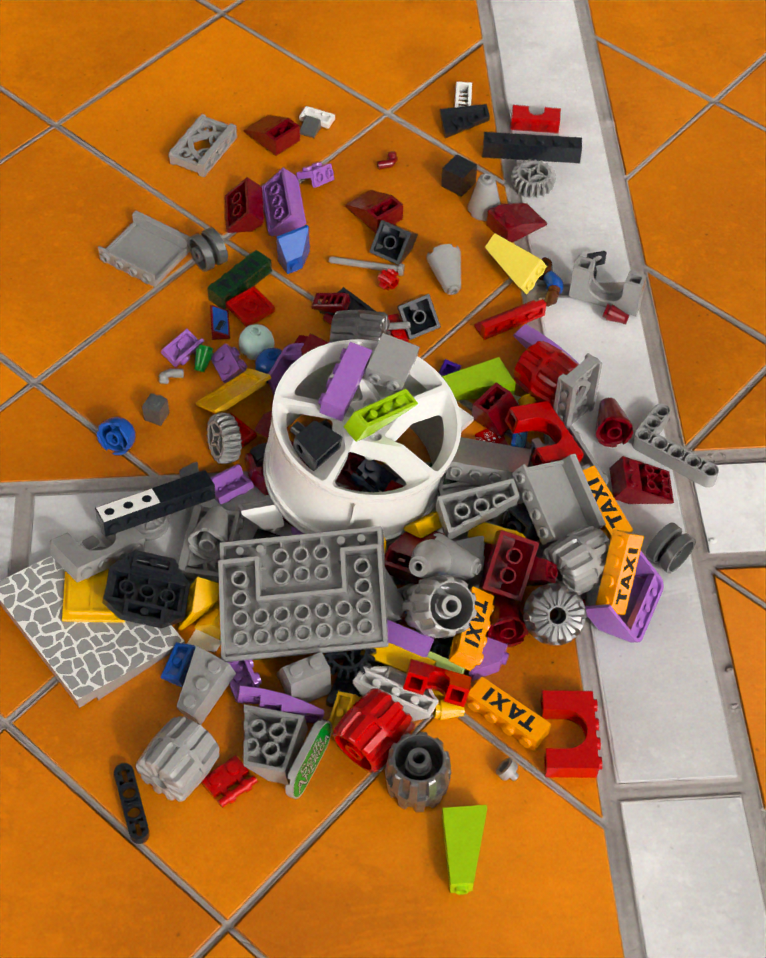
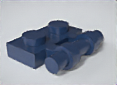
[350,458,398,492]

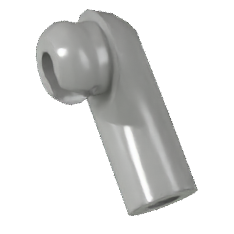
[158,369,184,384]

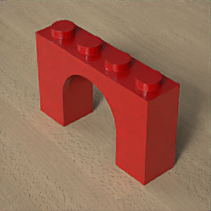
[505,401,584,466]
[540,690,603,778]

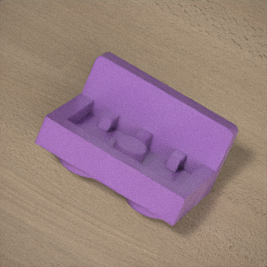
[296,162,334,187]
[161,329,204,368]
[211,343,247,383]
[211,464,254,504]
[227,660,262,701]

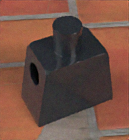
[290,421,343,471]

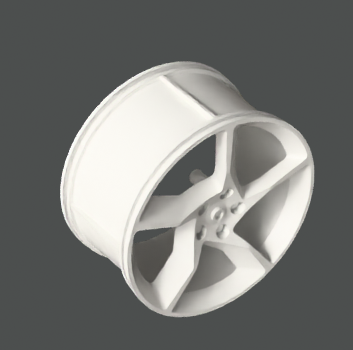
[263,339,461,546]

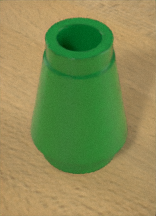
[194,344,214,372]

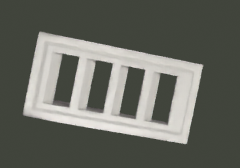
[455,82,472,107]

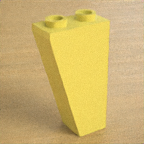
[485,233,547,295]

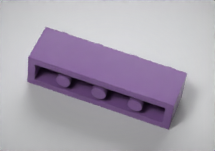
[318,342,372,421]

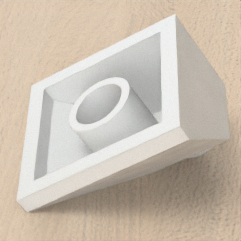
[238,498,284,532]

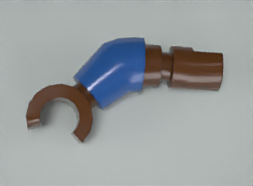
[538,257,564,307]

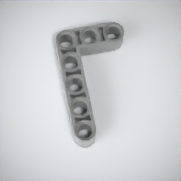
[633,403,719,488]

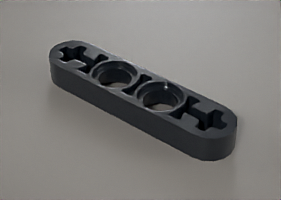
[114,763,150,844]

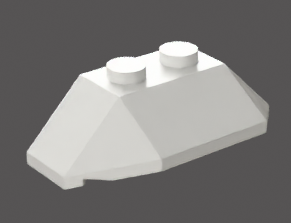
[353,666,439,721]

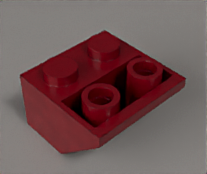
[472,383,519,437]

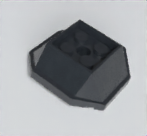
[102,550,190,629]

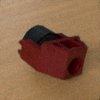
[244,443,269,496]

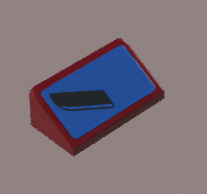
[210,305,230,340]

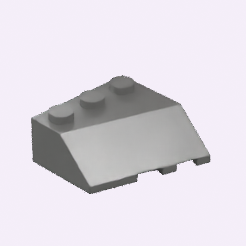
[244,704,308,785]

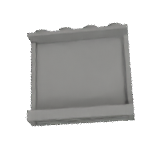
[98,210,190,287]
[445,437,532,492]
[512,454,606,545]

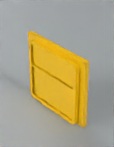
[196,368,271,414]
[62,568,125,622]

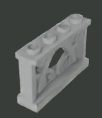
[169,114,237,177]
[553,353,602,429]
[178,504,244,583]

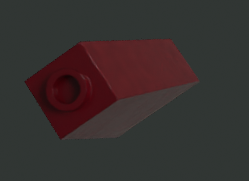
[483,544,558,586]

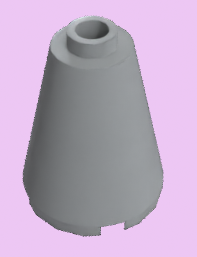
[468,173,501,221]
[426,244,461,295]
[188,506,228,560]
[434,533,482,578]
[409,539,452,579]

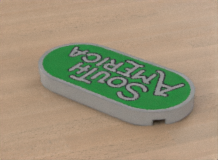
[285,719,332,799]

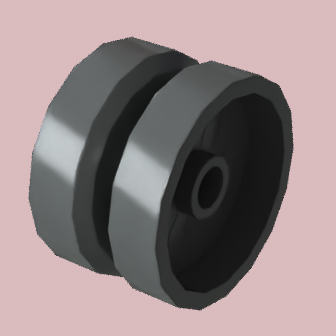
[188,227,228,272]
[646,522,696,574]

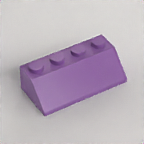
[262,168,306,236]

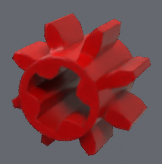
[378,268,399,291]

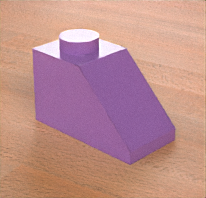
[469,637,509,681]

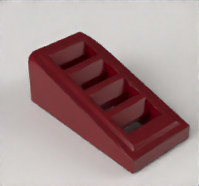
[311,293,350,313]

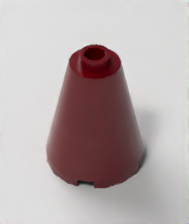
[595,398,633,447]
[487,595,529,647]

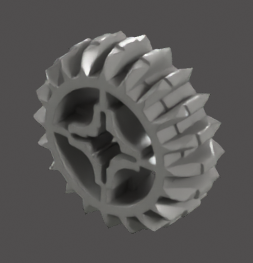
[511,159,556,198]
[206,413,242,464]

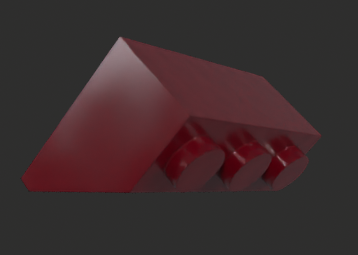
[225,177,264,233]
[478,530,539,602]

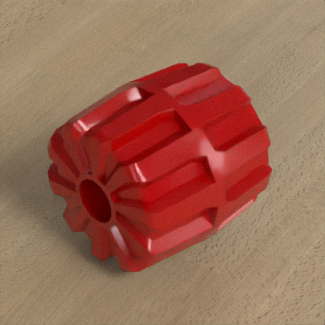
[513,341,579,408]
[332,688,415,772]

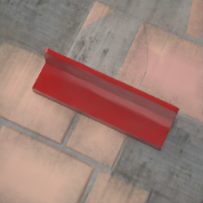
[474,299,546,340]

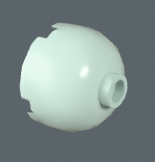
[239,324,275,360]

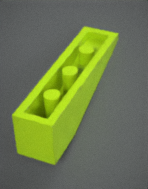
[343,389,418,442]

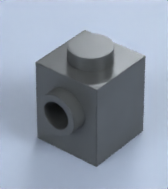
[142,393,170,426]

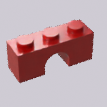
[511,105,561,134]
[403,659,471,707]

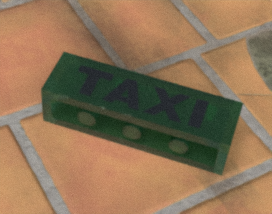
[207,250,272,309]

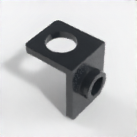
[587,251,607,280]

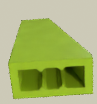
[442,357,516,401]
[442,805,487,895]

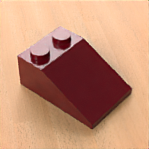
[487,203,547,243]

